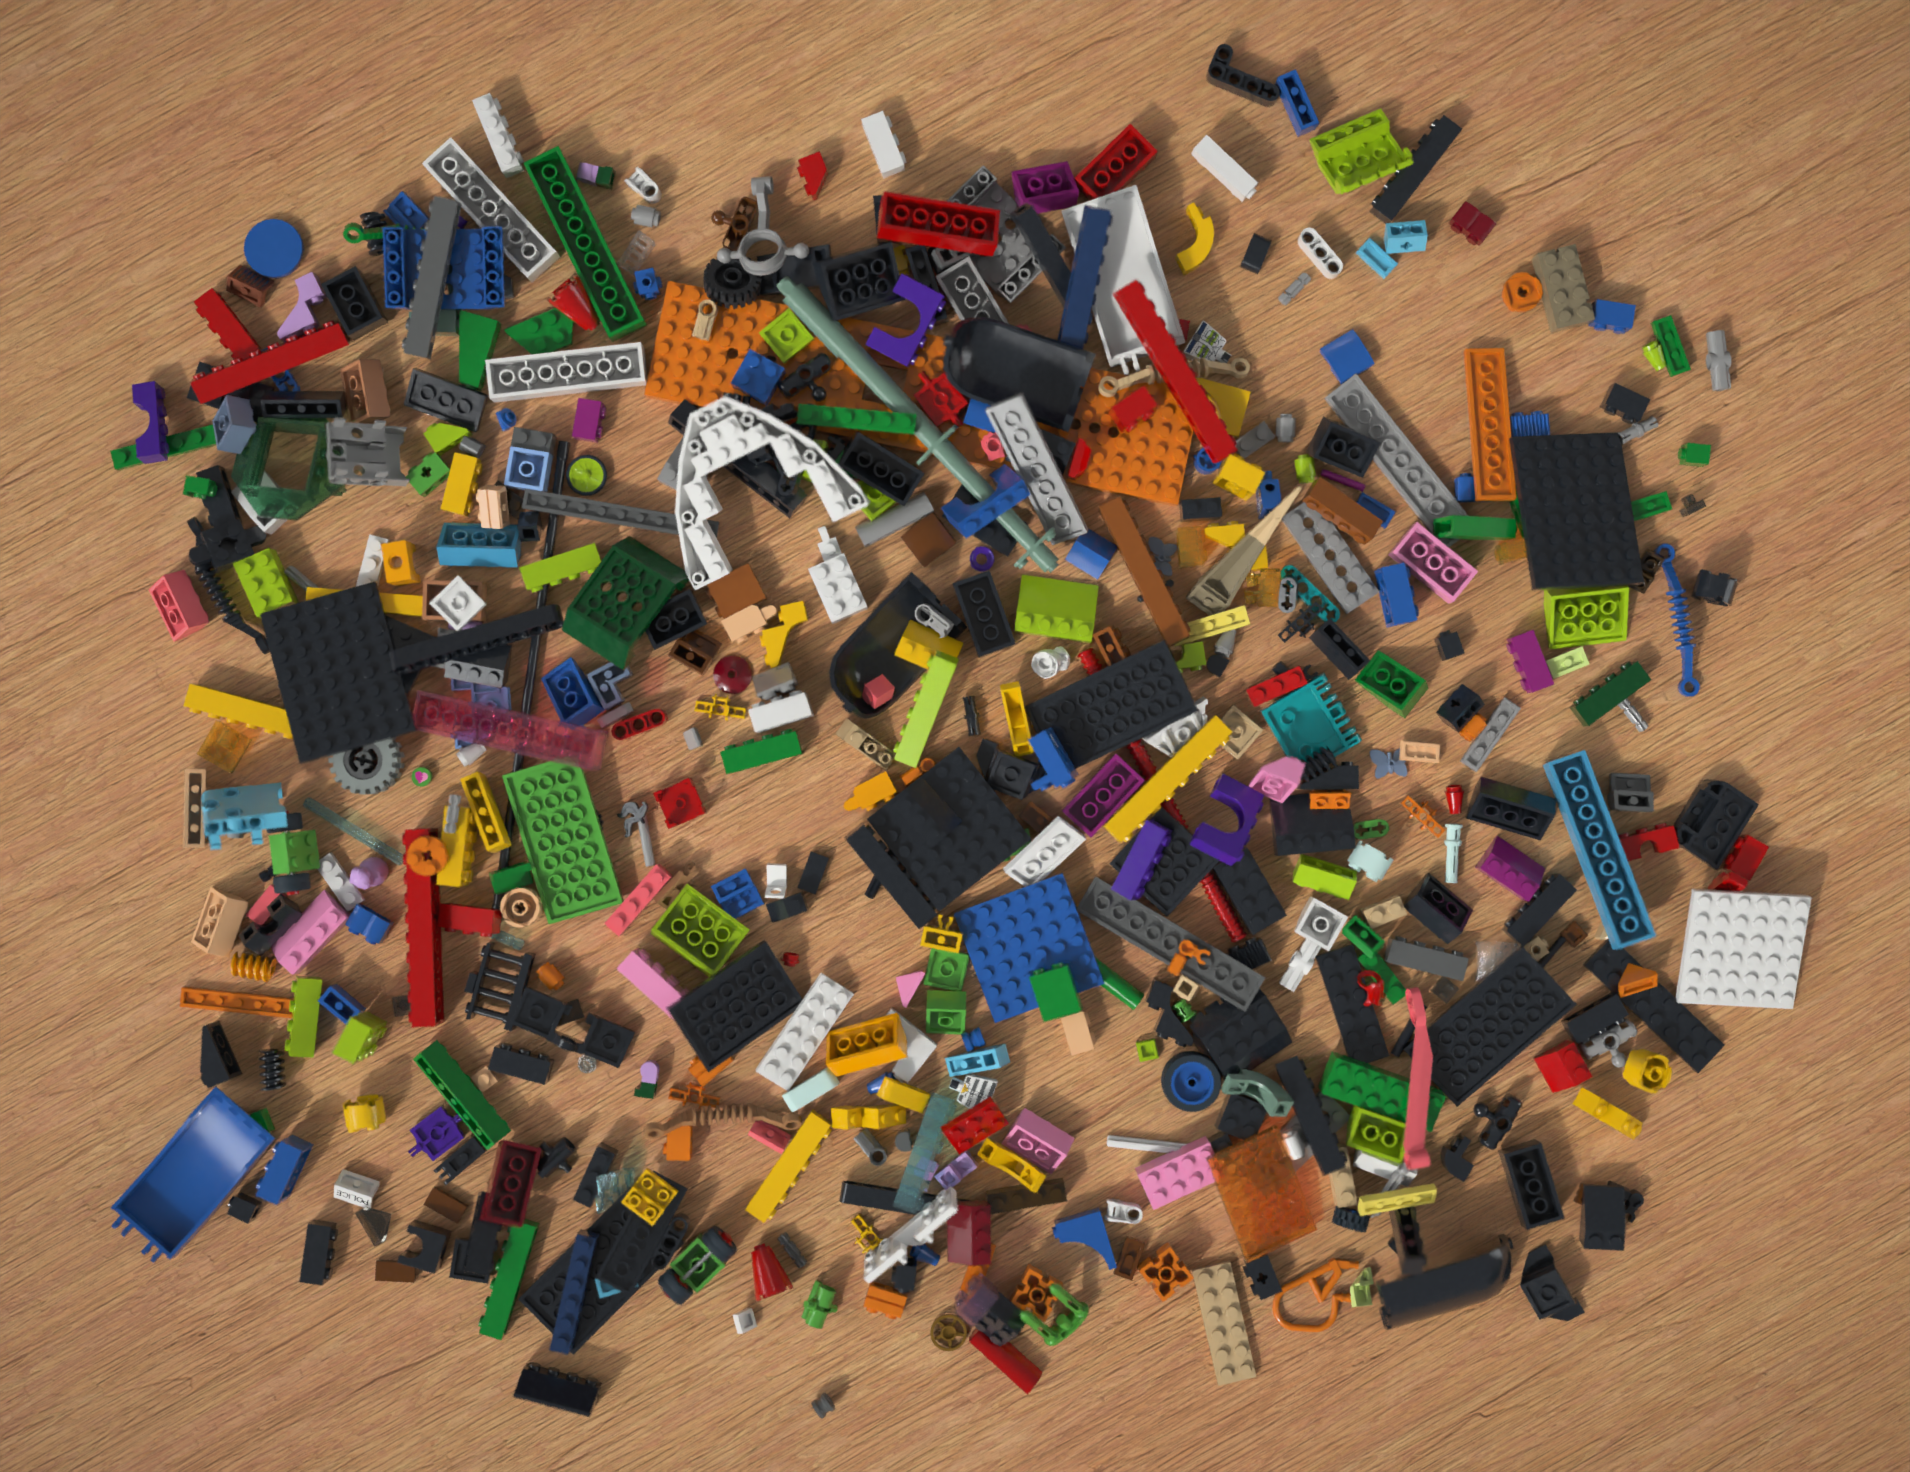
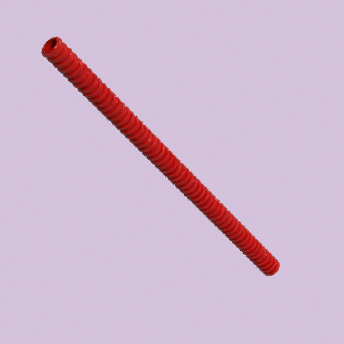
[1077,648,1247,943]

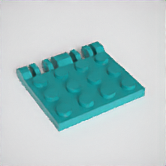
[1260,673,1362,761]

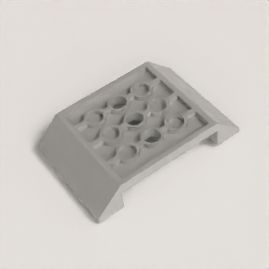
[947,165,1066,303]

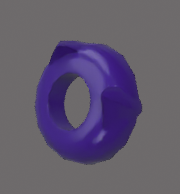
[970,546,994,571]

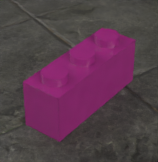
[1506,630,1554,693]

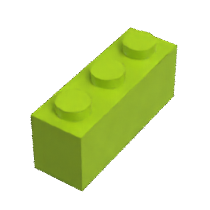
[1293,854,1357,900]

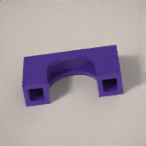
[865,274,946,368]
[1189,774,1264,866]

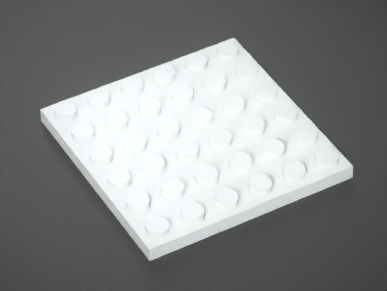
[1676,889,1811,1009]

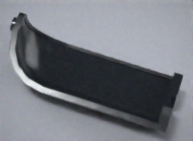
[943,317,1096,432]
[829,572,967,719]
[1375,1234,1513,1330]

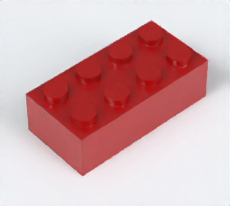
[1074,124,1158,201]

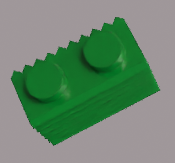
[1342,915,1384,959]

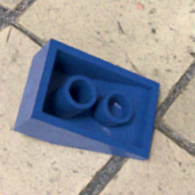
[541,657,604,731]

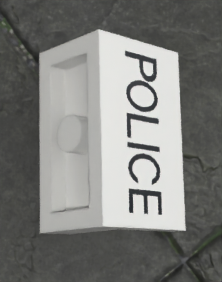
[334,1169,380,1210]

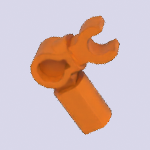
[900,758,935,787]
[1167,940,1210,976]

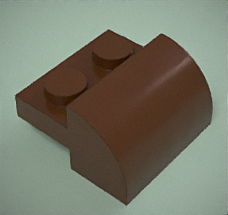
[668,630,722,676]

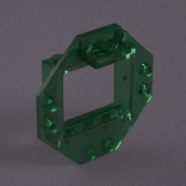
[231,417,347,521]

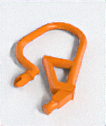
[1273,1258,1359,1332]

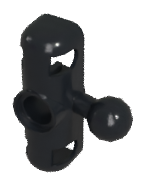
[778,353,832,402]
[1473,1094,1523,1150]

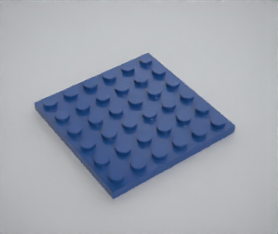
[954,873,1105,1023]

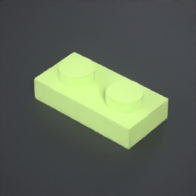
[1546,646,1589,679]

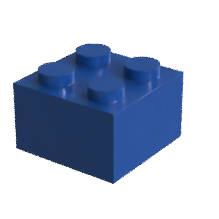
[731,349,786,406]

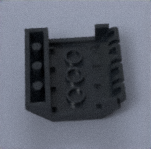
[1190,988,1292,1081]

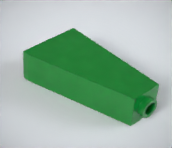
[459,310,502,391]
[1433,515,1517,540]

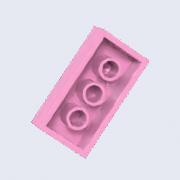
[1388,522,1478,604]
[617,948,690,1019]
[1135,1136,1225,1210]

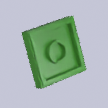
[923,948,969,991]

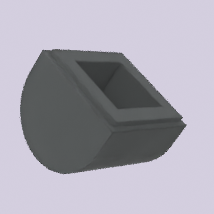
[459,436,486,458]
[895,1128,913,1152]

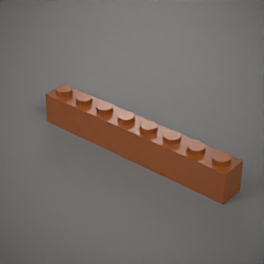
[1099,497,1191,647]

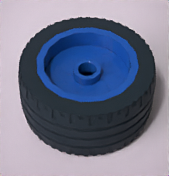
[1161,1051,1221,1112]

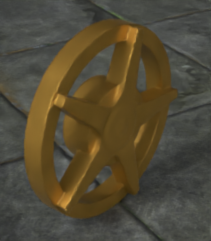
[930,1314,967,1351]

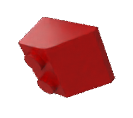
[1533,1040,1593,1093]

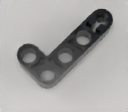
[1206,44,1280,107]

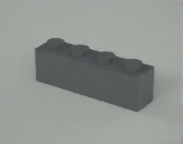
[1383,936,1469,981]

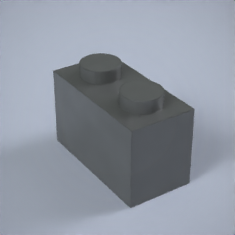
[511,427,557,456]

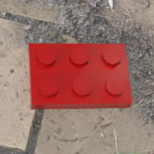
[940,1096,1009,1155]

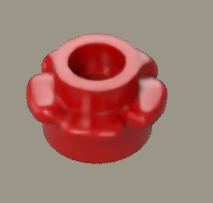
[781,952,800,967]

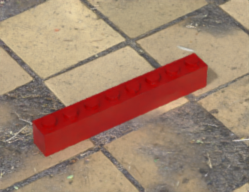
[190,320,349,404]

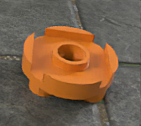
[1502,272,1543,313]
[407,836,448,876]

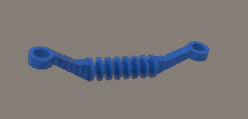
[1654,544,1700,697]

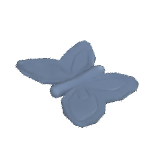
[1148,537,1177,576]
[1369,748,1407,779]

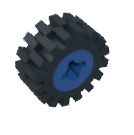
[1332,1206,1370,1233]

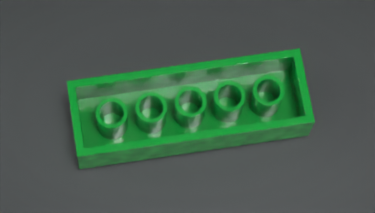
[1318,1051,1446,1132]

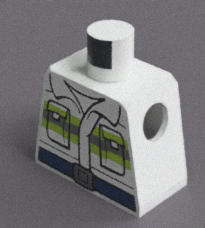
[1183,321,1232,364]

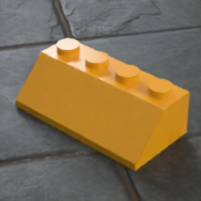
[826,1013,907,1077]

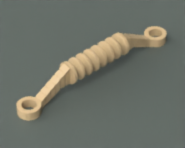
[1098,357,1250,397]

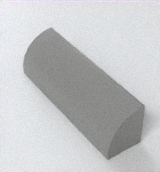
[855,492,934,547]

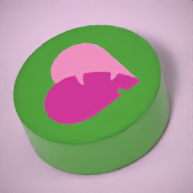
[411,767,433,787]

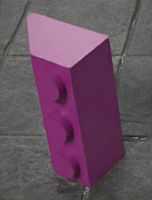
[1012,161,1079,214]
[1475,835,1546,902]

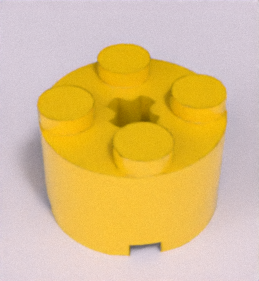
[1623,1049,1672,1093]
[343,1094,386,1133]

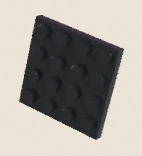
[1109,806,1220,916]

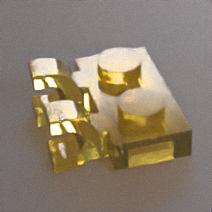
[1244,568,1281,607]

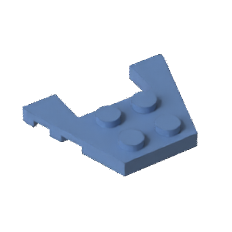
[451,679,513,749]

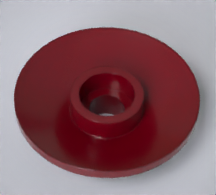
[713,655,752,694]

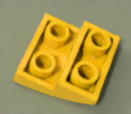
[621,1168,678,1226]

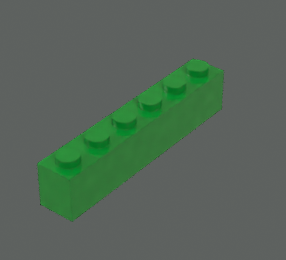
[413,1040,511,1150]
[478,1219,540,1340]

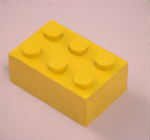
[1212,454,1265,501]

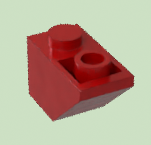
[796,151,828,201]

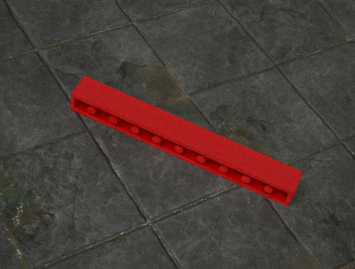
[1112,279,1238,463]

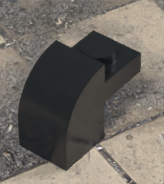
[1440,1133,1474,1182]

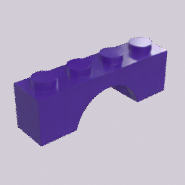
[132,381,170,464]

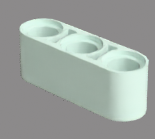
[782,1067,840,1112]

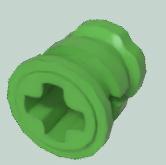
[1171,998,1197,1023]

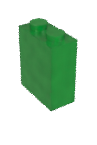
[1029,962,1083,1022]

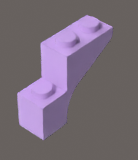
[277,272,327,342]

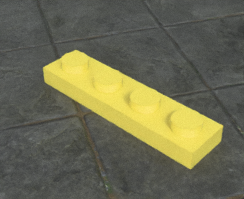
[1175,605,1251,647]
[1358,1183,1437,1216]

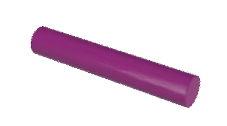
[1320,469,1366,492]

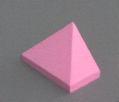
[896,970,925,1007]

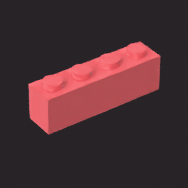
[604,864,673,936]

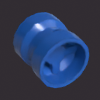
[961,1027,986,1052]

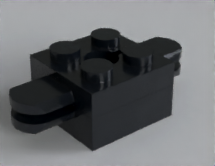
[189,519,266,573]

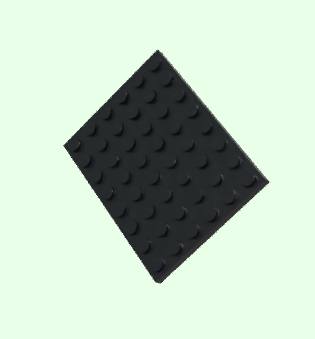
[1509,432,1644,591]
[260,581,417,764]

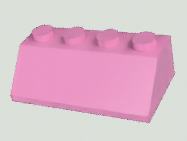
[271,890,351,975]

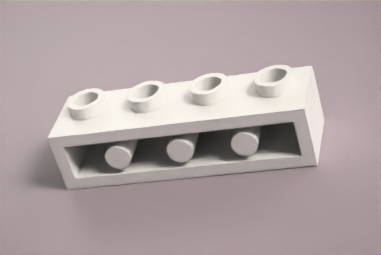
[472,93,524,178]

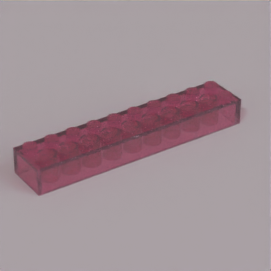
[413,690,608,770]

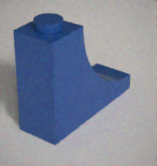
[1052,1207,1117,1270]

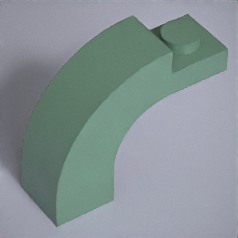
[1221,1069,1294,1117]

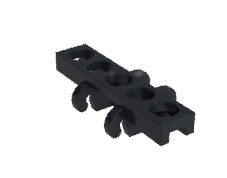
[1278,602,1323,643]

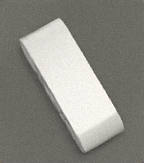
[1297,228,1343,279]

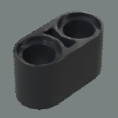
[1240,233,1272,274]

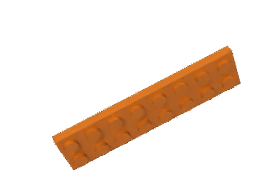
[1464,348,1516,501]

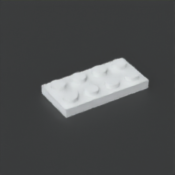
[1003,816,1086,887]

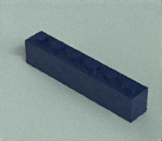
[549,1229,600,1355]

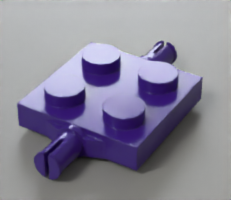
[408,1105,466,1161]

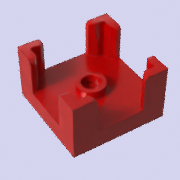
[653,778,707,829]

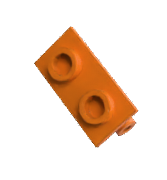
[1309,789,1351,809]

